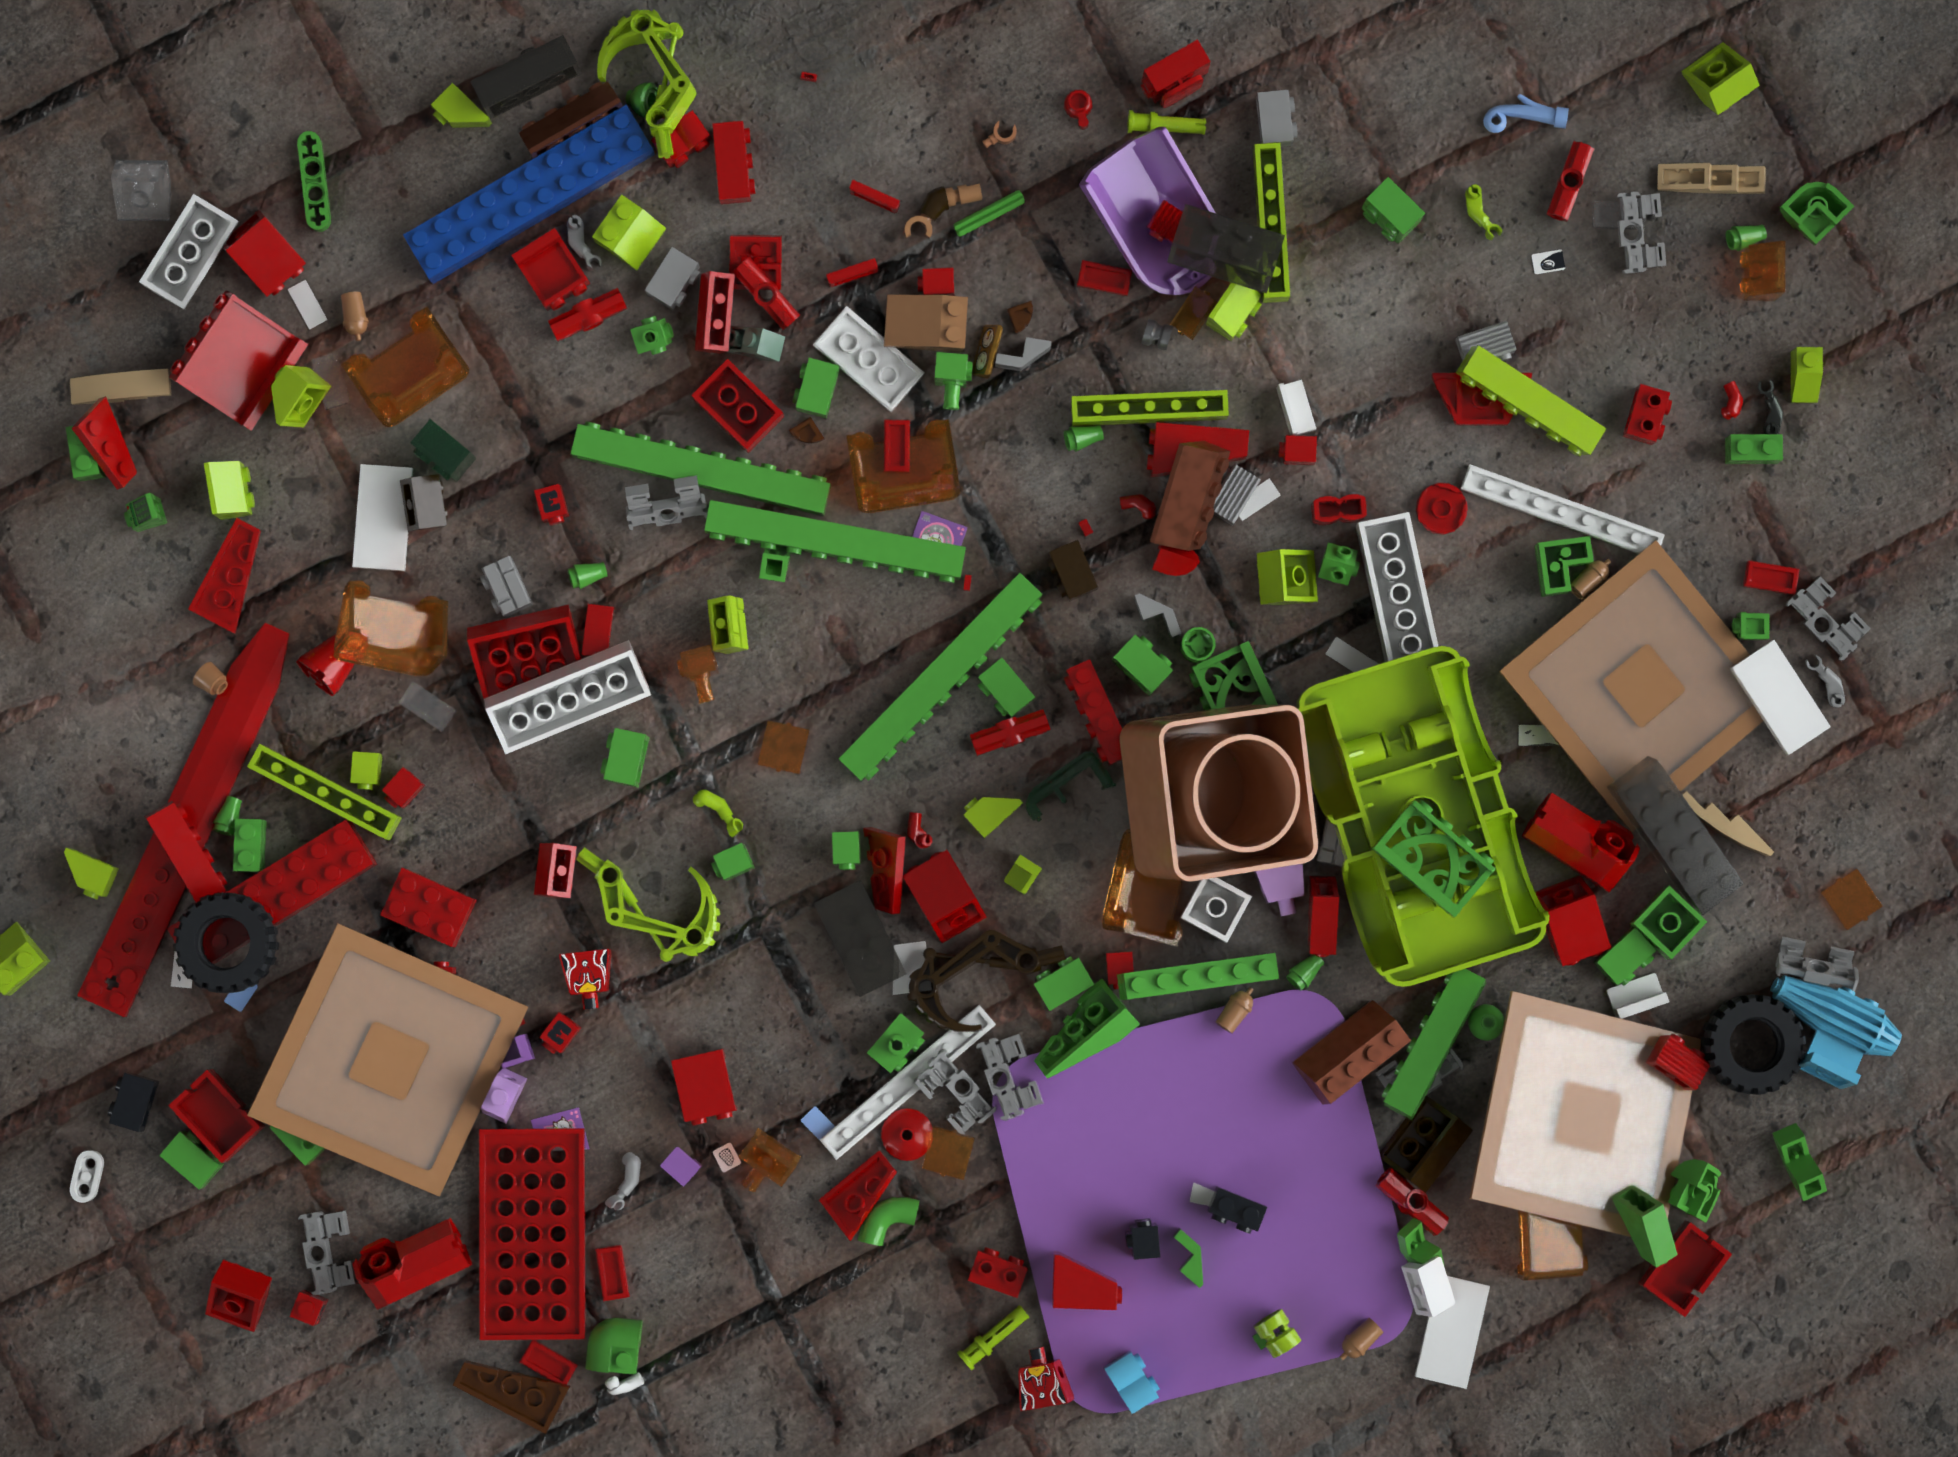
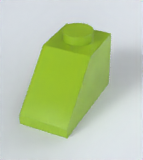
[431,83,492,128]
[1791,347,1823,403]
[963,797,1023,839]
[64,848,119,900]

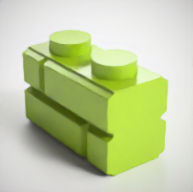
[707,595,749,654]

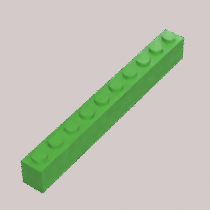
[571,422,831,516]
[704,500,966,583]
[839,573,1042,782]

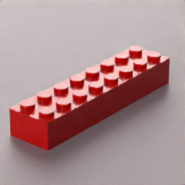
[167,819,378,964]

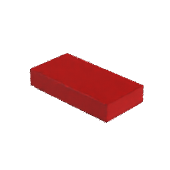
[849,180,900,214]
[826,258,878,288]
[1077,260,1132,296]
[884,420,910,473]
[1743,560,1800,595]
[581,604,614,656]
[595,1245,630,1301]
[520,1340,578,1385]

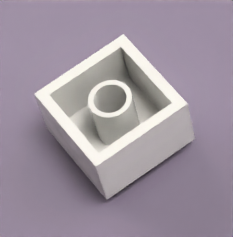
[1180,877,1252,943]

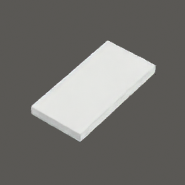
[813,306,925,412]
[352,464,413,571]
[1730,640,1831,756]
[1415,1276,1490,1389]

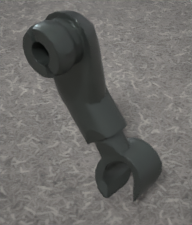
[1757,380,1783,434]

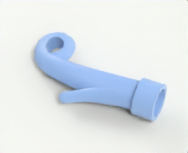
[1483,94,1569,133]

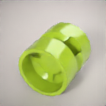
[1253,1309,1302,1358]

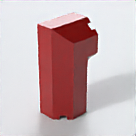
[1521,792,1640,893]
[352,1218,472,1310]

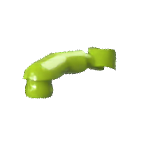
[1465,184,1502,240]
[693,789,743,837]

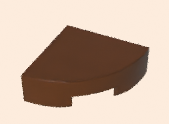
[1007,301,1033,334]
[789,417,825,443]

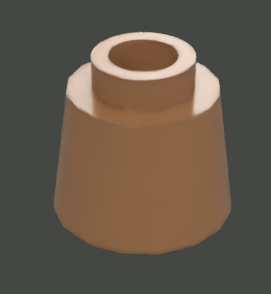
[193,662,228,695]

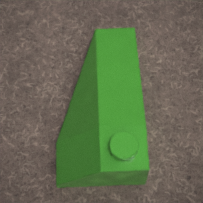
[1034,979,1140,1078]

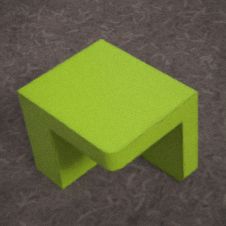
[1004,854,1042,895]

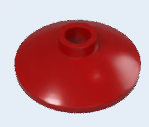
[881,1108,933,1161]

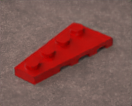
[188,518,261,634]

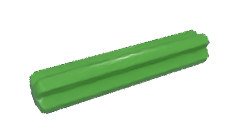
[954,190,1025,237]

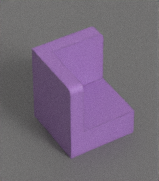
[501,1034,535,1069]
[660,1147,702,1187]

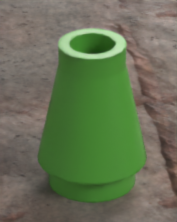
[1726,224,1767,251]
[1064,425,1104,452]
[567,562,608,589]
[213,796,242,836]
[1286,954,1325,991]

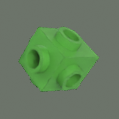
[630,316,674,355]
[1318,542,1360,586]

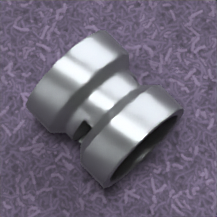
[1141,319,1173,351]

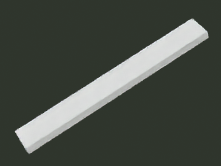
[1460,464,1665,554]
[820,1005,996,1160]

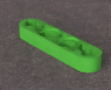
[297,131,331,232]

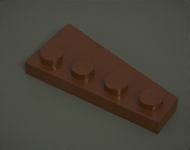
[453,1360,570,1434]

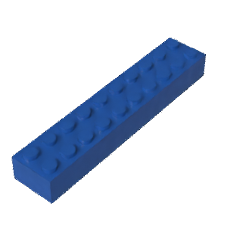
[403,104,655,284]

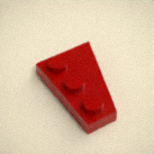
[71,396,137,490]
[863,827,906,914]
[819,1150,897,1241]

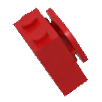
[1140,39,1211,108]

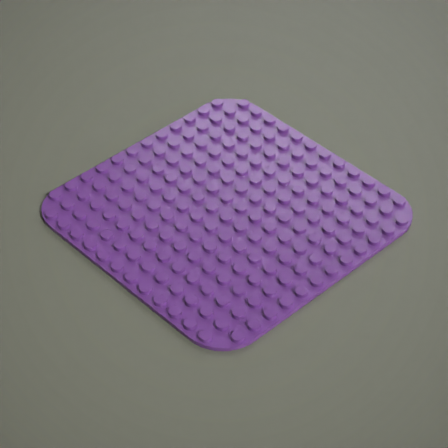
[992,990,1414,1413]

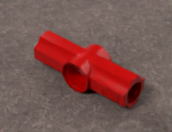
[1546,141,1594,222]
[732,256,800,330]
[548,288,628,342]
[970,709,1051,756]
[1376,1168,1449,1236]

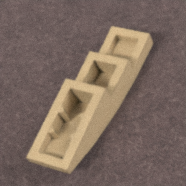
[1657,163,1766,194]
[70,369,171,405]
[1675,791,1774,856]

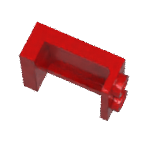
[511,228,591,311]
[671,1049,737,1126]

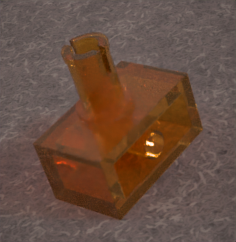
[677,645,720,704]
[739,1128,801,1192]

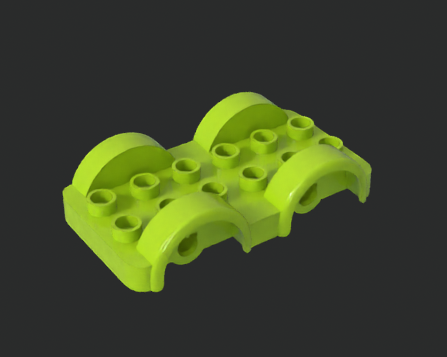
[1297,646,1549,987]

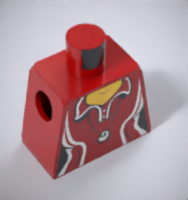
[559,949,611,1010]
[1018,1346,1075,1411]

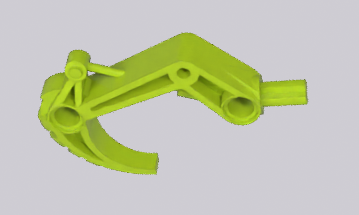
[597,9,696,159]
[575,847,720,962]

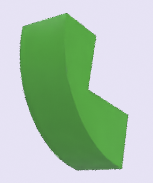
[1772,1123,1827,1201]

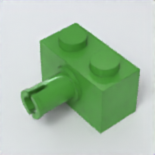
[935,352,973,410]
[867,1013,925,1073]

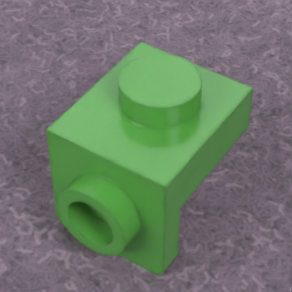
[1732,612,1769,640]

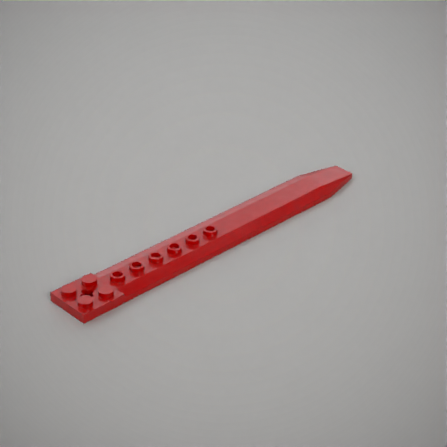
[77,623,290,1017]

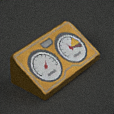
[972,325,1003,379]

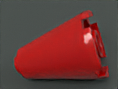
[296,625,368,696]

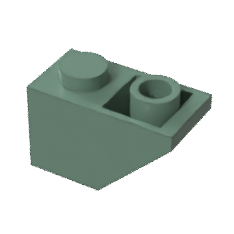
[728,326,785,362]

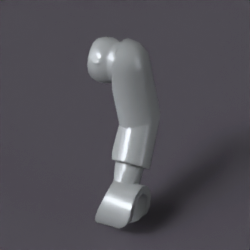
[567,215,602,271]
[1805,654,1845,708]
[605,1152,641,1210]

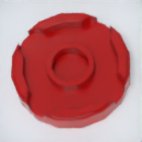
[1416,483,1468,535]

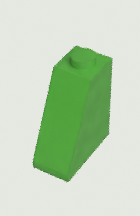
[1612,1184,1678,1268]

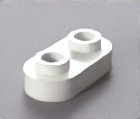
[70,1150,104,1203]

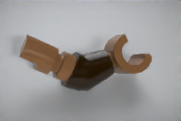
[903,184,982,239]

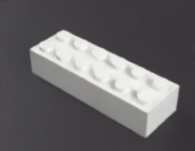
[1355,512,1438,662]
[484,640,651,754]

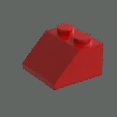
[205,1260,272,1332]

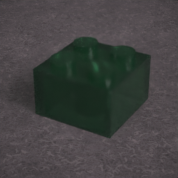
[410,419,476,482]

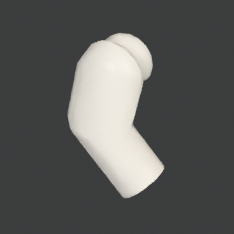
[605,1372,644,1395]

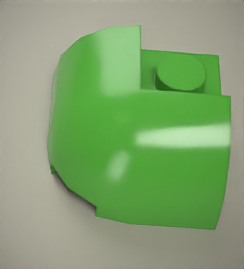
[1780,182,1855,246]
[1668,1159,1721,1223]
[585,1318,643,1375]

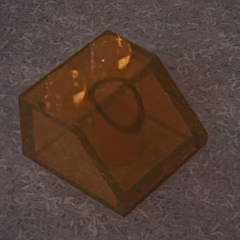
[1740,241,1785,301]

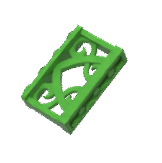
[1189,641,1278,761]
[1371,800,1496,918]

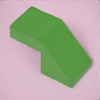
[759,547,790,582]
[1397,1218,1444,1265]
[1173,1228,1203,1288]

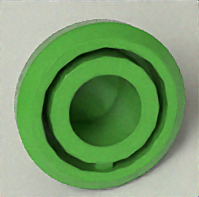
[626,82,658,118]
[1468,1004,1505,1041]

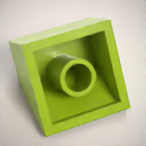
[1681,42,1760,115]
[592,194,666,271]
[1206,273,1262,342]
[271,365,331,428]
[204,461,255,520]
[1257,549,1318,605]
[0,922,51,996]

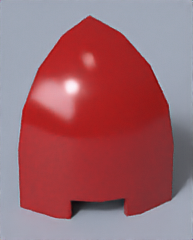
[1152,544,1200,576]

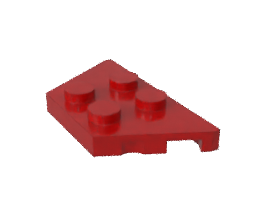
[1431,373,1532,426]

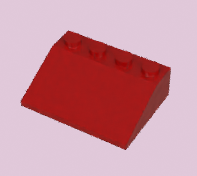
[467,604,582,699]

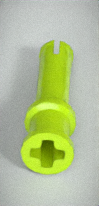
[1127,110,1206,135]
[957,1305,1030,1371]

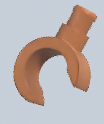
[982,121,1017,148]

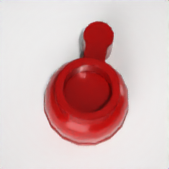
[1064,89,1092,130]

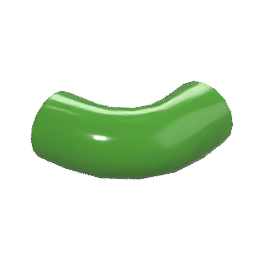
[858,1197,920,1246]

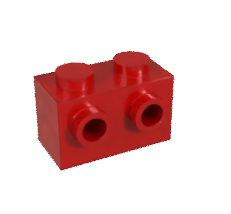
[1622,384,1672,445]
[534,843,577,898]
[968,1247,1028,1298]

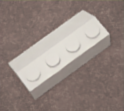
[139,194,239,309]

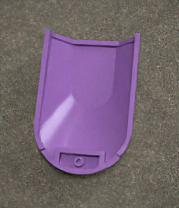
[1079,127,1224,295]

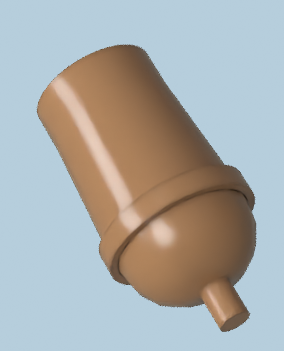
[341,292,369,341]
[1571,559,1611,600]
[1215,987,1253,1034]
[1339,1317,1384,1360]

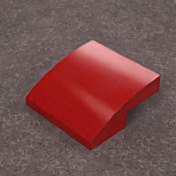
[729,235,782,290]

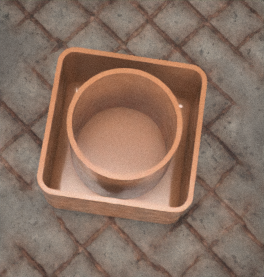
[1120,705,1318,881]

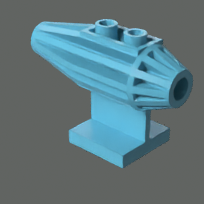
[1770,975,1902,1089]

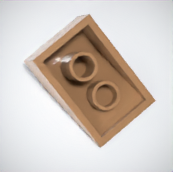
[884,295,968,353]

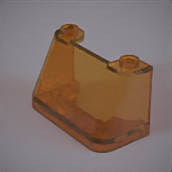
[341,306,470,427]
[846,419,960,513]
[333,580,448,676]
[1102,829,1183,947]
[1517,1210,1588,1281]

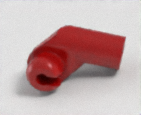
[1721,381,1743,420]
[1119,494,1156,519]
[907,812,933,849]

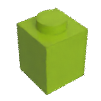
[350,752,382,790]

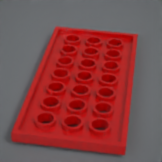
[479,1128,586,1340]

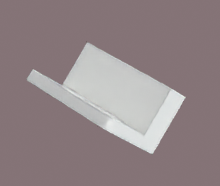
[1276,380,1316,436]
[1606,973,1669,1019]
[1401,1256,1455,1317]

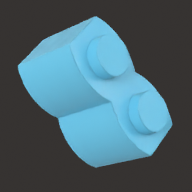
[1104,1350,1160,1414]

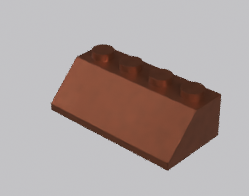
[519,81,623,159]
[1150,441,1230,551]
[1292,1000,1411,1105]

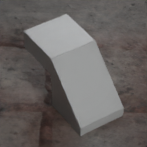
[995,337,1051,371]
[1134,593,1182,639]

